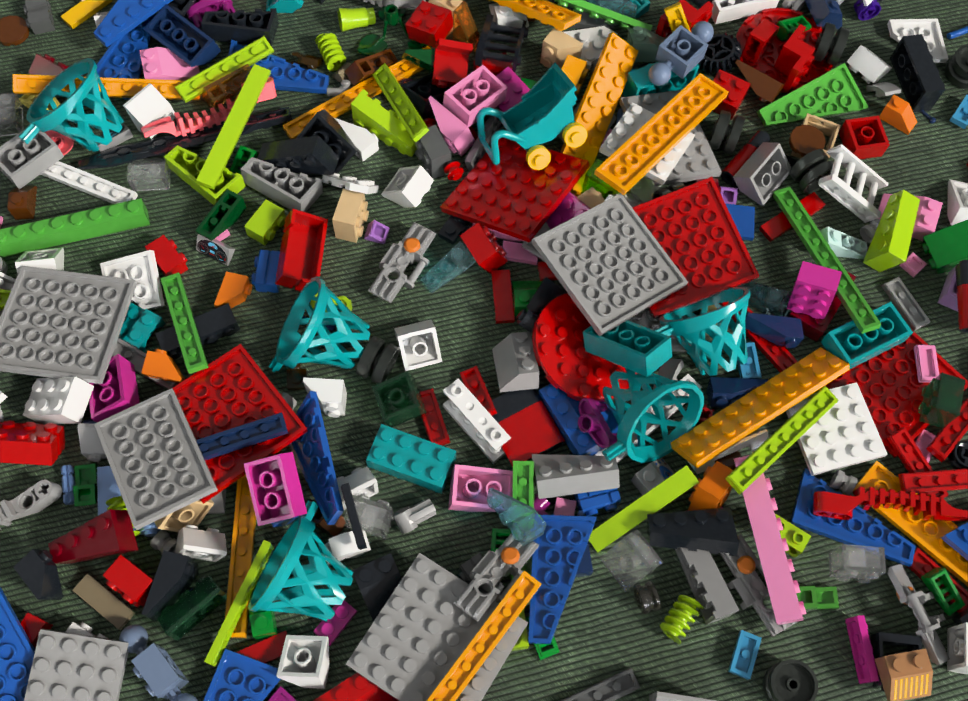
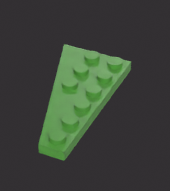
[757,63,869,127]

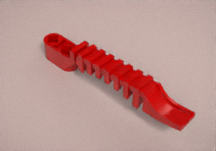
[813,487,968,521]

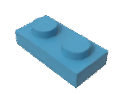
[949,95,968,129]
[737,342,762,379]
[728,630,762,680]

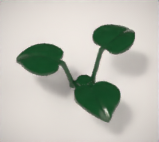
[357,4,432,56]

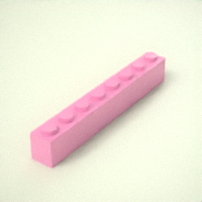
[734,455,806,625]

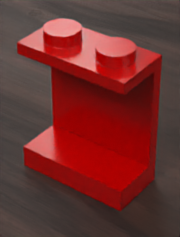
[432,38,473,88]

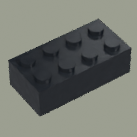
[890,34,945,112]

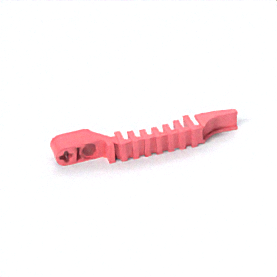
[140,77,277,138]

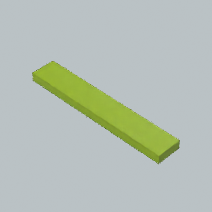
[175,36,274,103]
[372,63,429,142]
[589,465,699,553]
[204,540,274,667]

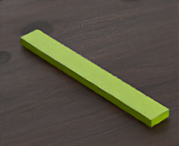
[196,64,271,190]
[725,386,839,494]

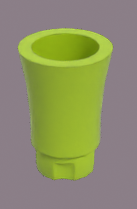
[337,7,376,32]

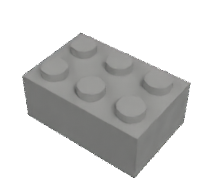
[0,129,64,189]

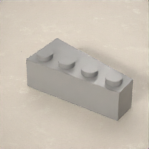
[241,157,323,212]
[532,454,620,499]
[675,547,739,625]

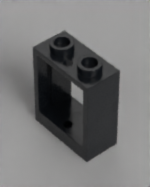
[871,632,922,692]

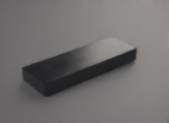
[341,483,367,550]

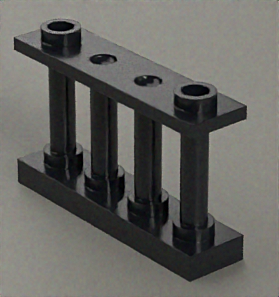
[475,14,529,72]

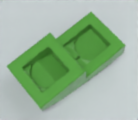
[796,586,839,609]

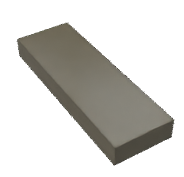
[72,573,135,630]

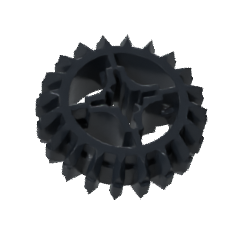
[698,32,742,75]

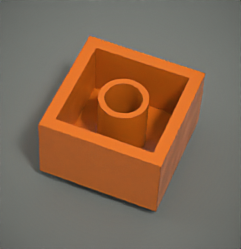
[688,461,733,511]

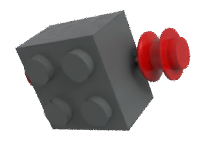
[415,118,464,180]

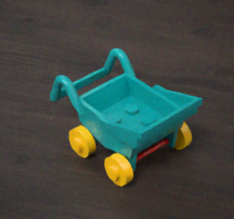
[477,62,587,170]

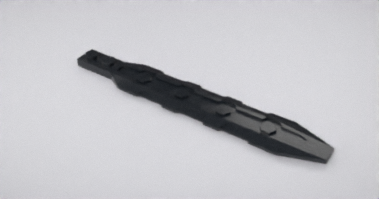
[79,107,293,170]

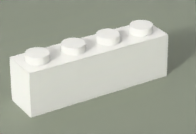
[711,0,779,24]

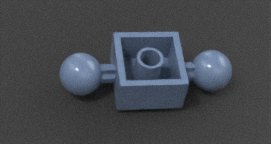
[648,21,714,86]
[119,624,198,701]

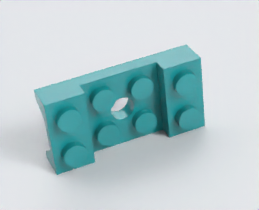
[118,303,166,352]

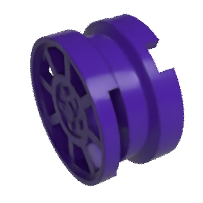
[854,0,881,21]

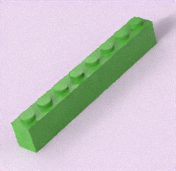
[0,198,150,258]

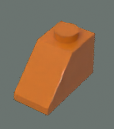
[879,95,917,135]
[214,271,252,308]
[141,349,185,383]

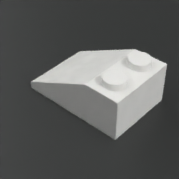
[947,179,968,225]

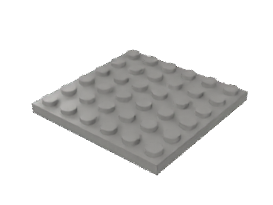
[531,193,688,336]
[0,266,137,384]
[346,553,528,701]

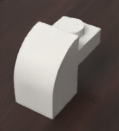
[324,531,371,566]

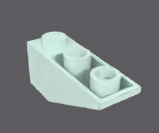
[820,226,868,259]

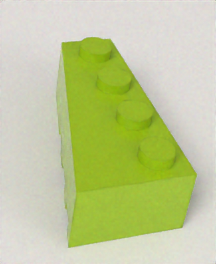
[351,89,417,157]
[164,145,246,205]
[863,189,920,272]

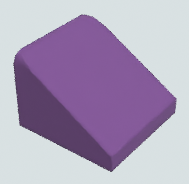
[720,187,738,205]
[364,220,390,244]

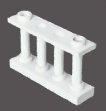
[818,144,888,223]
[443,378,511,464]

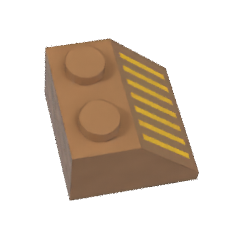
[875,648,933,701]

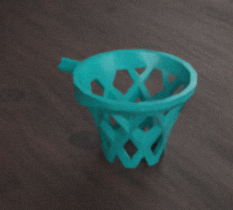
[18,58,124,152]
[268,276,370,372]
[654,287,751,376]
[602,368,704,463]
[248,500,354,622]

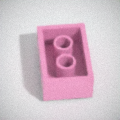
[443,65,508,127]

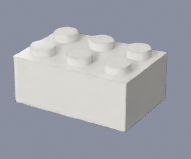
[23,376,94,424]

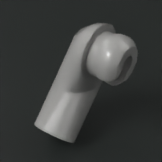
[327,80,351,97]

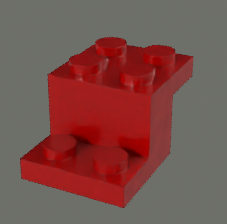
[656,0,714,39]
[773,24,816,92]

